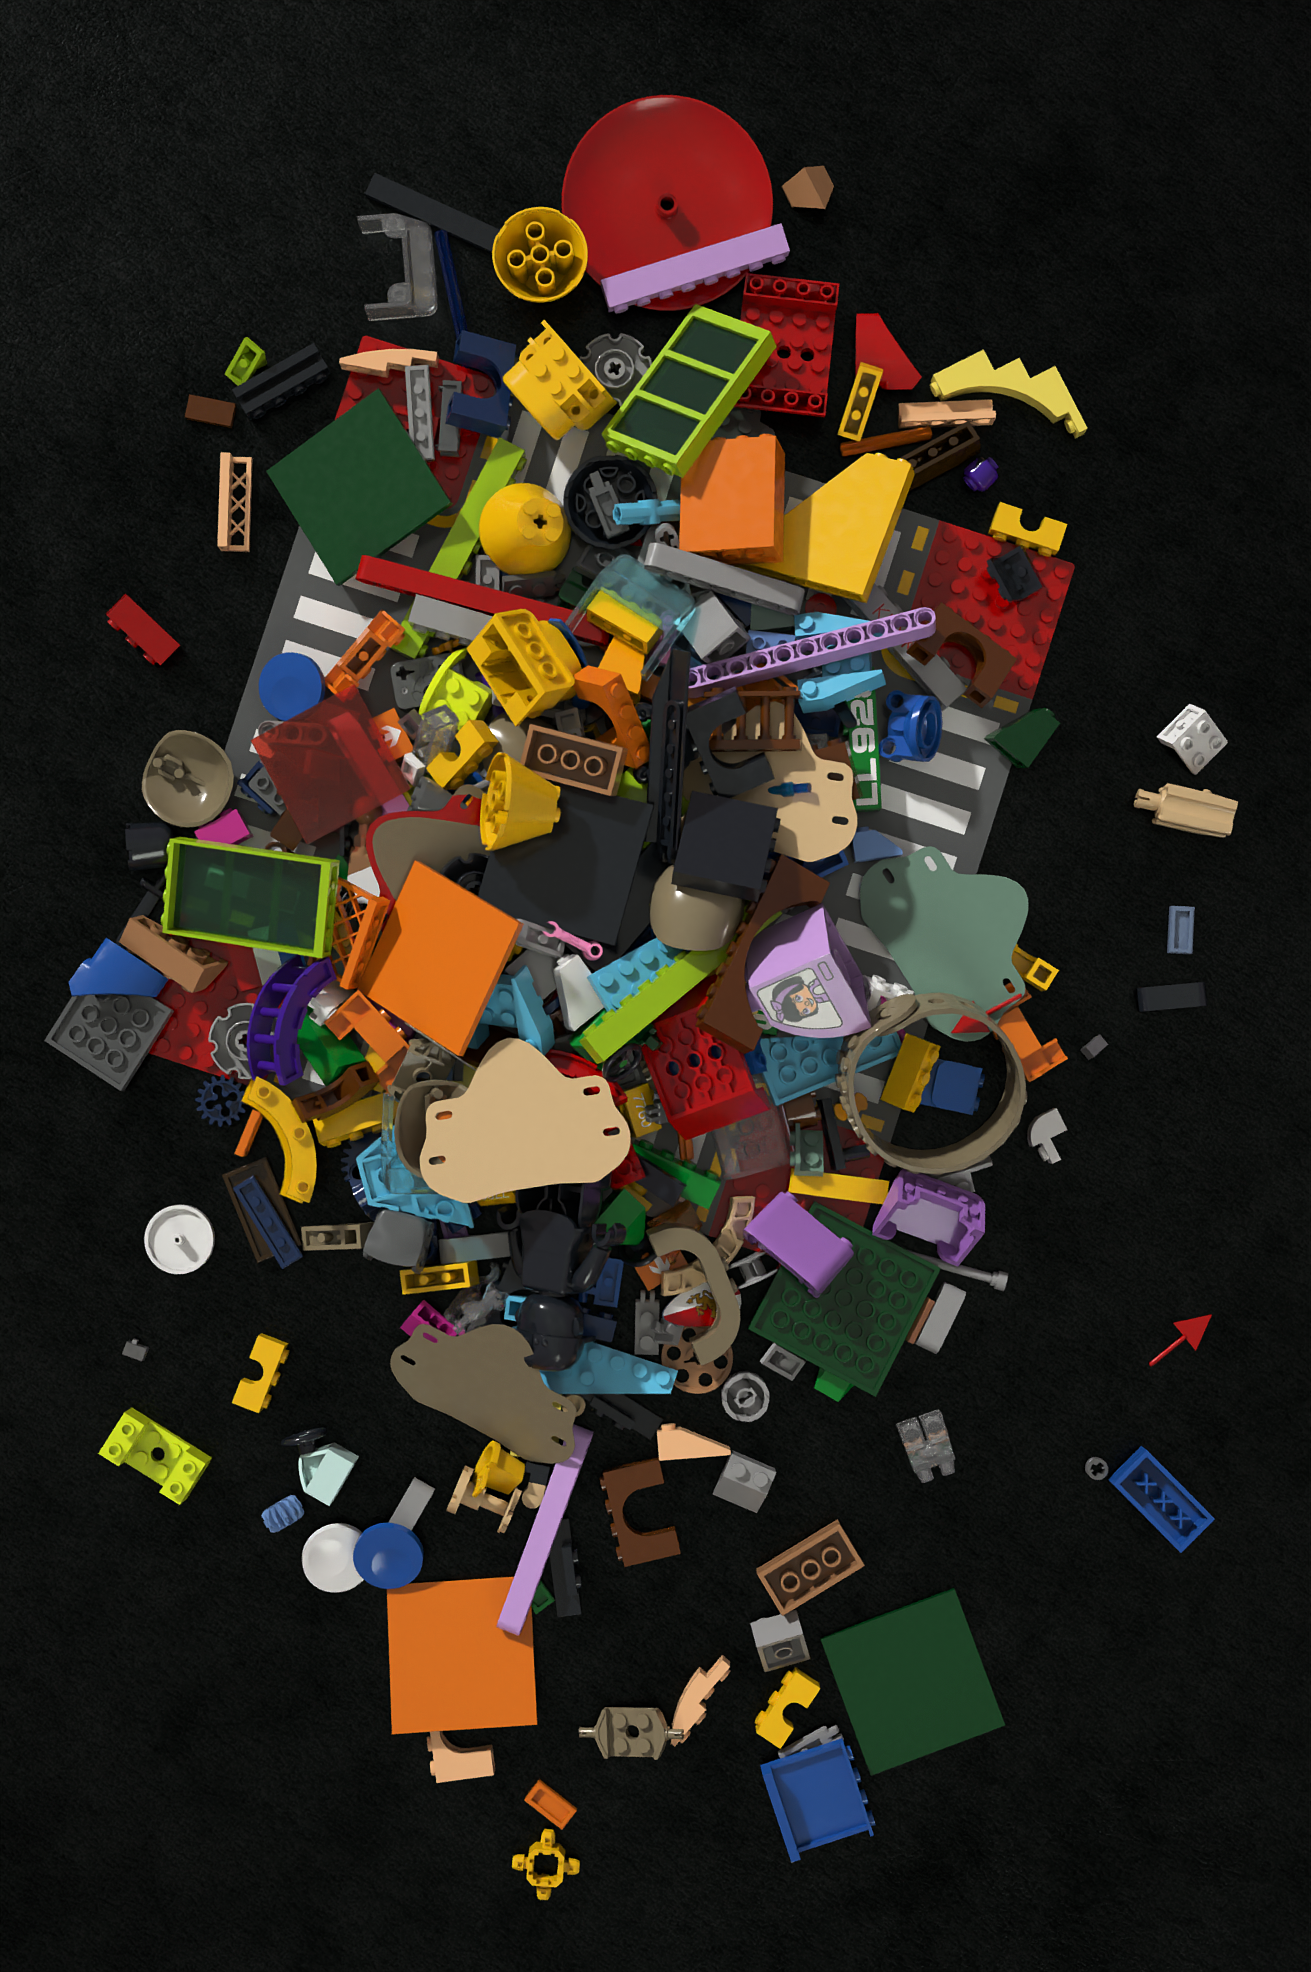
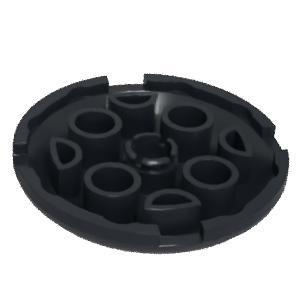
[563,455,658,549]

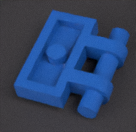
[577,1257,624,1307]

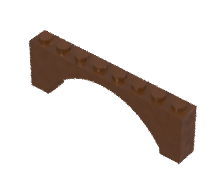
[695,854,830,1054]

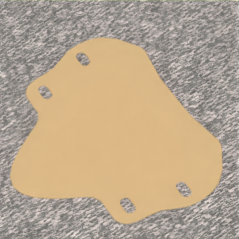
[680,701,858,862]
[420,1038,631,1203]

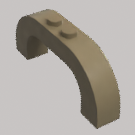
[646,1223,740,1366]

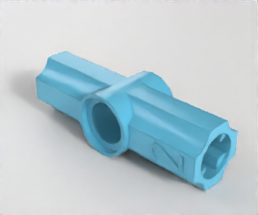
[613,499,680,525]

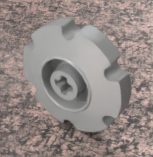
[579,333,652,407]
[208,1003,277,1079]

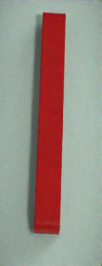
[355,555,610,647]

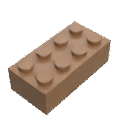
[520,724,628,796]
[756,1519,865,1616]

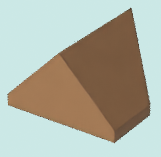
[782,166,834,209]

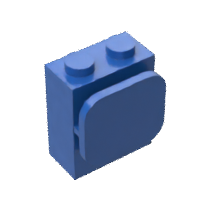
[920,1059,985,1115]

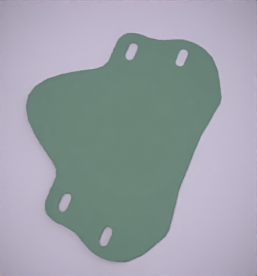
[860,846,1028,1042]

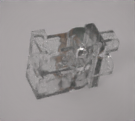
[896,1409,955,1483]

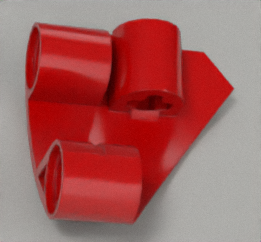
[856,313,922,390]

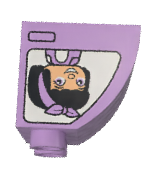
[744,903,871,1038]

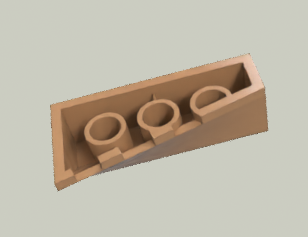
[119,915,228,993]

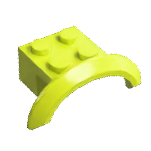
[419,647,492,730]

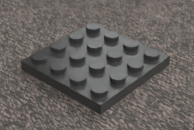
[44,994,174,1091]

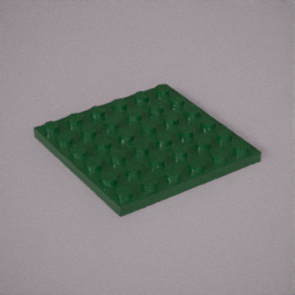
[748,1201,941,1397]

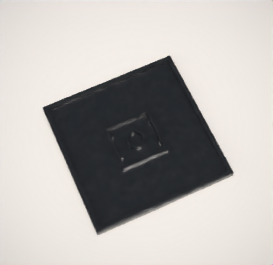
[478,778,654,946]

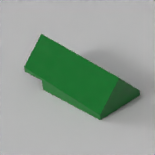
[279,1005,367,1086]

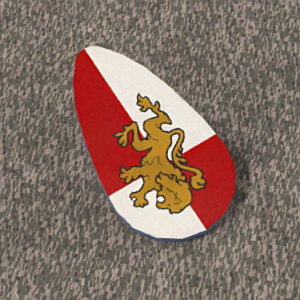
[662,1282,741,1327]

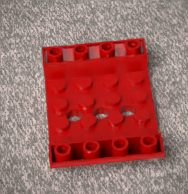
[734,273,839,417]
[639,974,771,1141]

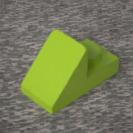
[225,337,267,386]

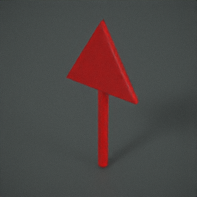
[951,994,1022,1033]
[1149,1314,1212,1366]

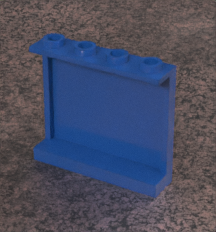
[760,1738,876,1863]

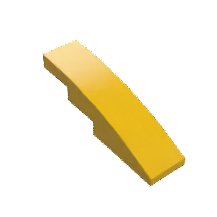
[788,1168,889,1204]

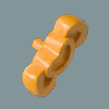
[431,639,461,656]
[833,1092,868,1121]

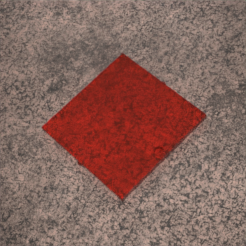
[251,684,411,845]

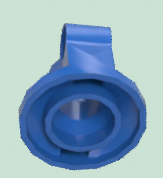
[878,690,943,762]

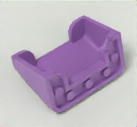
[872,1169,985,1266]
[743,1191,854,1299]

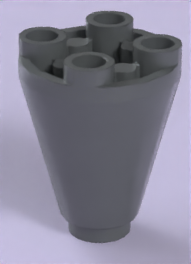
[407,776,468,811]

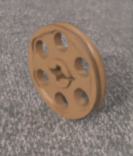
[662,1326,733,1394]

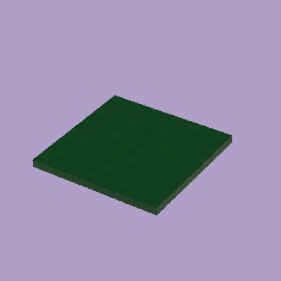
[266,388,453,586]
[820,1588,1005,1776]

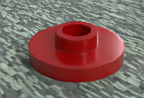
[805,593,837,615]

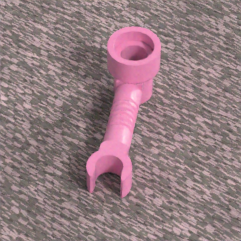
[543,921,603,960]

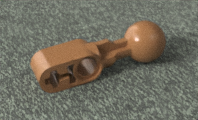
[348,796,383,875]

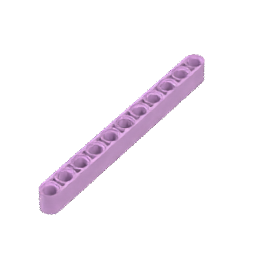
[688,607,936,698]

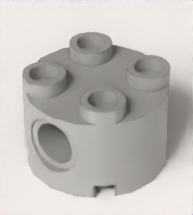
[721,1370,769,1422]

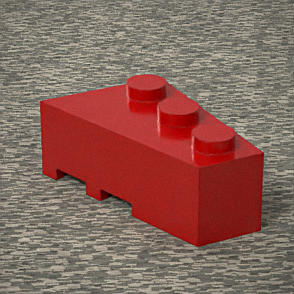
[106,593,180,666]

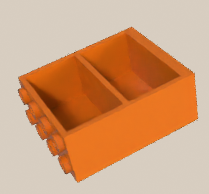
[679,434,785,565]

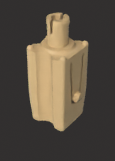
[1134,783,1238,838]

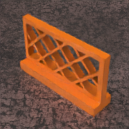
[307,877,390,990]

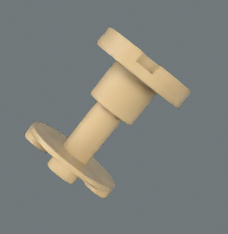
[446,1466,522,1533]

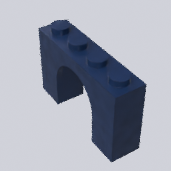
[445,330,518,438]

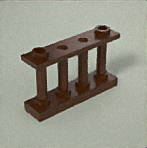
[704,687,803,752]

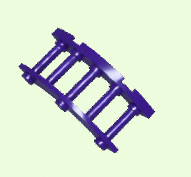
[247,954,337,1086]

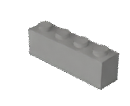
[408,594,493,647]

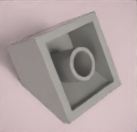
[713,1450,776,1513]
[750,1610,810,1672]

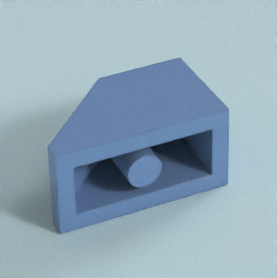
[851,827,903,863]

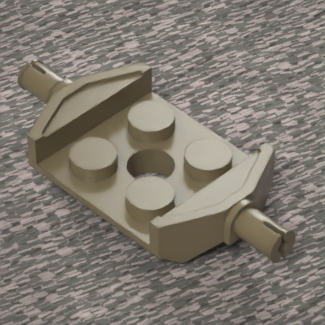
[387,1038,455,1118]
[579,1707,684,1760]

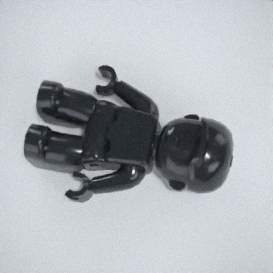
[496,1171,627,1372]

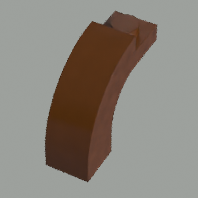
[291,1061,379,1123]

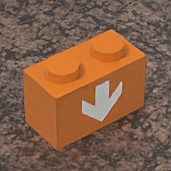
[368,708,417,765]
[635,1250,688,1291]

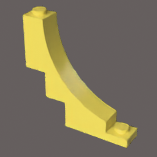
[930,350,1088,439]

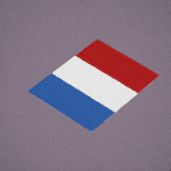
[227,919,306,992]

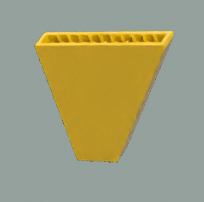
[734,453,915,603]

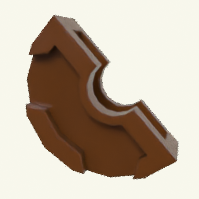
[783,1090,822,1131]

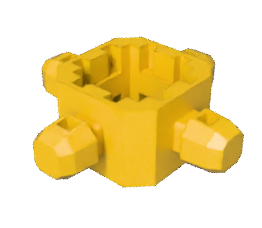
[512,1829,580,1900]

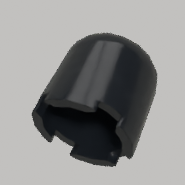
[125,822,175,871]

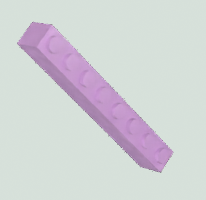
[600,223,790,314]

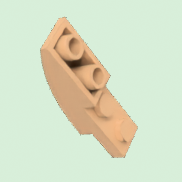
[671,1655,730,1746]

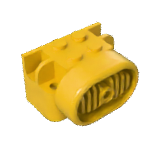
[502,320,617,440]
[467,609,582,727]

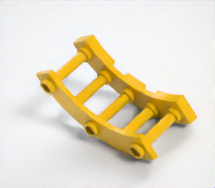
[241,1076,317,1203]

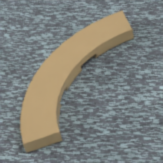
[661,1196,755,1296]

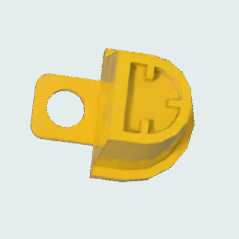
[472,1440,525,1498]

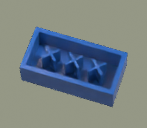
[1108,1446,1215,1553]

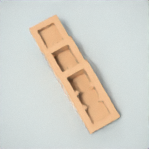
[339,349,439,378]

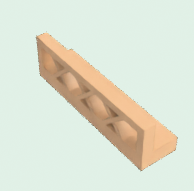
[898,399,996,429]
[217,452,253,552]

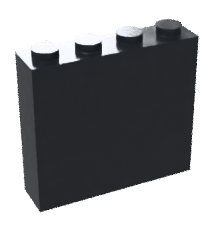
[671,791,781,902]

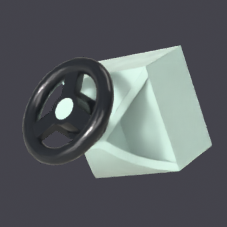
[281,1427,359,1506]

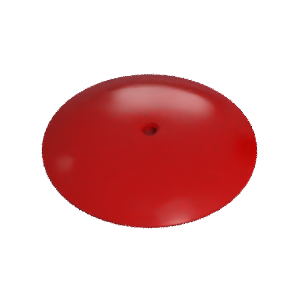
[562,95,773,311]

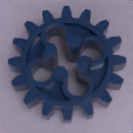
[195,1075,245,1127]

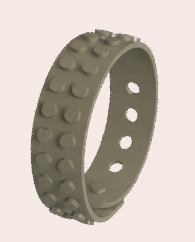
[835,992,1027,1175]

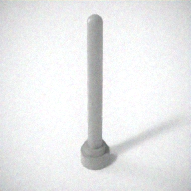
[907,1250,1008,1291]

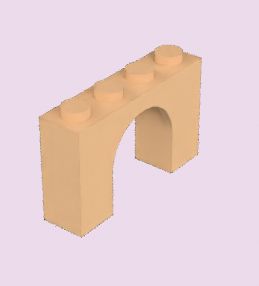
[427,1731,495,1783]

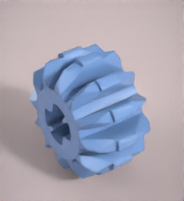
[261,1495,304,1533]

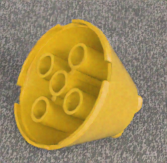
[492,207,588,303]
[479,483,571,575]
[480,752,560,851]

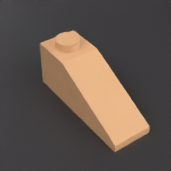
[657,1423,731,1461]

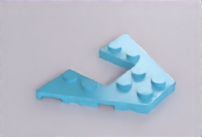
[356,1125,474,1228]

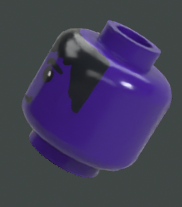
[963,456,998,492]

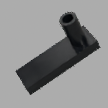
[816,1098,870,1170]

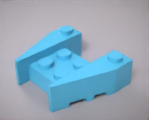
[794,612,886,713]
[467,965,555,1056]

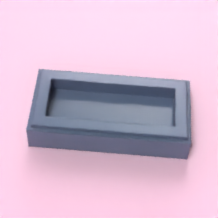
[1167,906,1195,955]

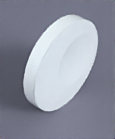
[144,1205,215,1274]
[302,1523,364,1592]

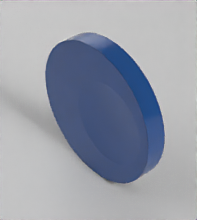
[259,652,325,722]
[353,1523,424,1589]

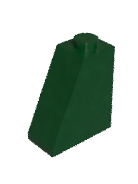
[984,708,1060,768]

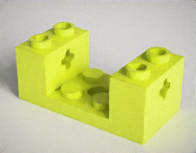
[98,1408,212,1505]

